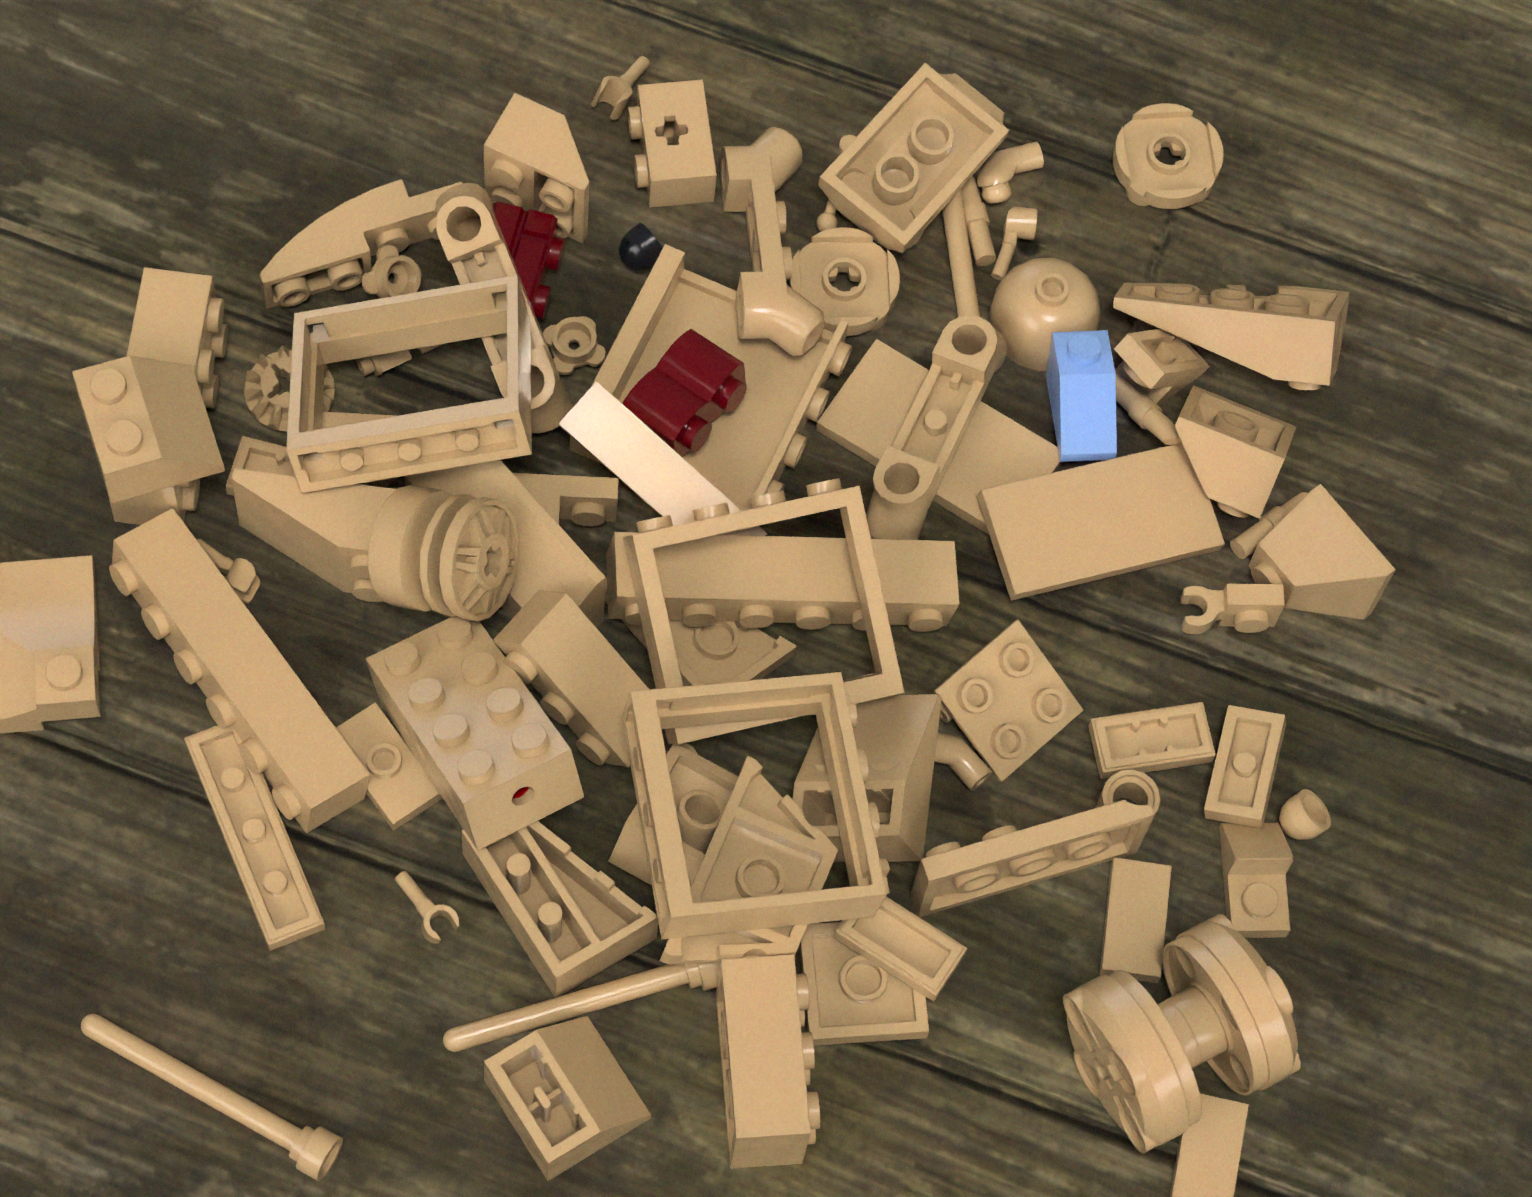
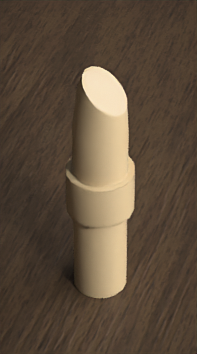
[961,176,996,266]
[1116,375,1182,445]
[1230,492,1308,559]

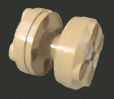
[1063,914,1301,1154]

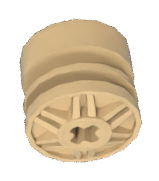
[368,485,520,622]

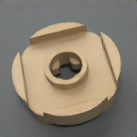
[1113,103,1224,209]
[788,227,900,336]

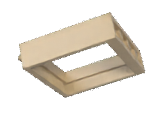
[286,275,532,493]
[623,478,905,744]
[622,672,890,940]

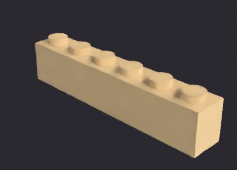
[109,508,370,833]
[606,532,960,632]

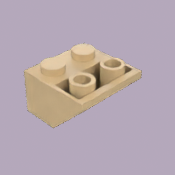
[484,93,589,244]
[484,1016,651,1181]

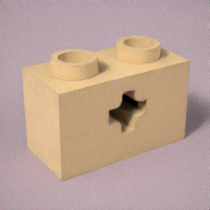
[627,79,717,208]

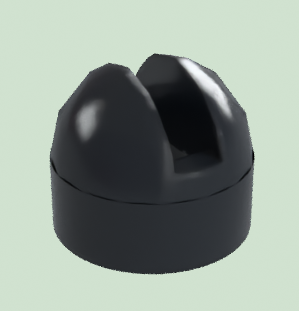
[618,222,663,272]

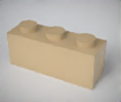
[493,590,650,768]

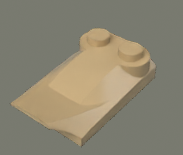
[818,63,1009,253]

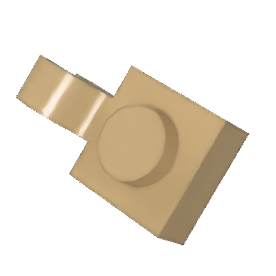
[1180,584,1285,634]

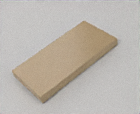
[816,339,1062,535]
[977,443,1225,601]

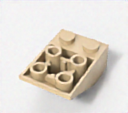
[792,694,942,862]

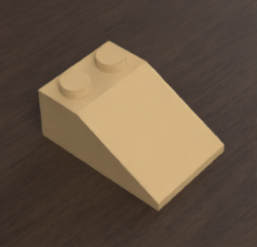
[231,468,397,602]

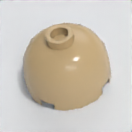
[988,258,1101,371]

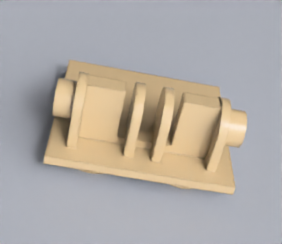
[933,620,1084,782]

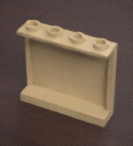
[570,244,852,511]

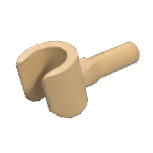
[591,56,650,120]
[991,207,1037,280]
[197,539,260,603]
[395,871,459,944]

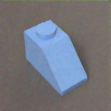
[1046,330,1117,462]

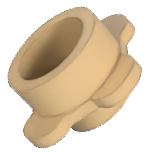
[362,245,422,298]
[543,316,606,375]

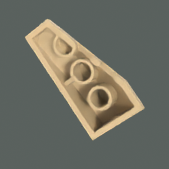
[1113,283,1350,390]

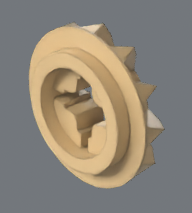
[244,345,335,432]

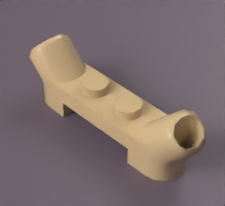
[720,127,825,356]
[435,183,573,434]
[866,315,1007,540]

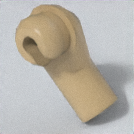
[977,141,1044,204]
[934,732,992,791]

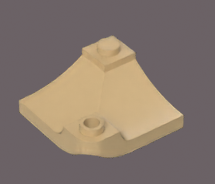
[0,555,101,734]

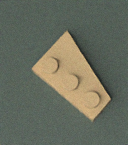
[605,577,797,686]

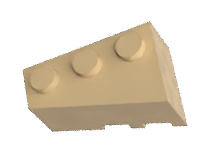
[461,821,659,998]

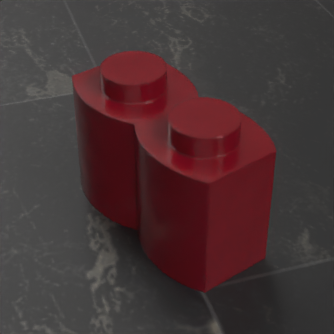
[622,329,747,457]

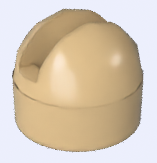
[1279,789,1331,840]

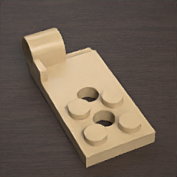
[910,769,1160,917]

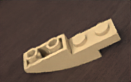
[259,179,463,309]

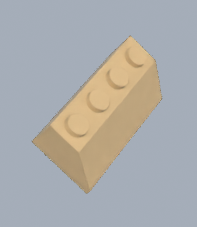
[405,460,606,627]

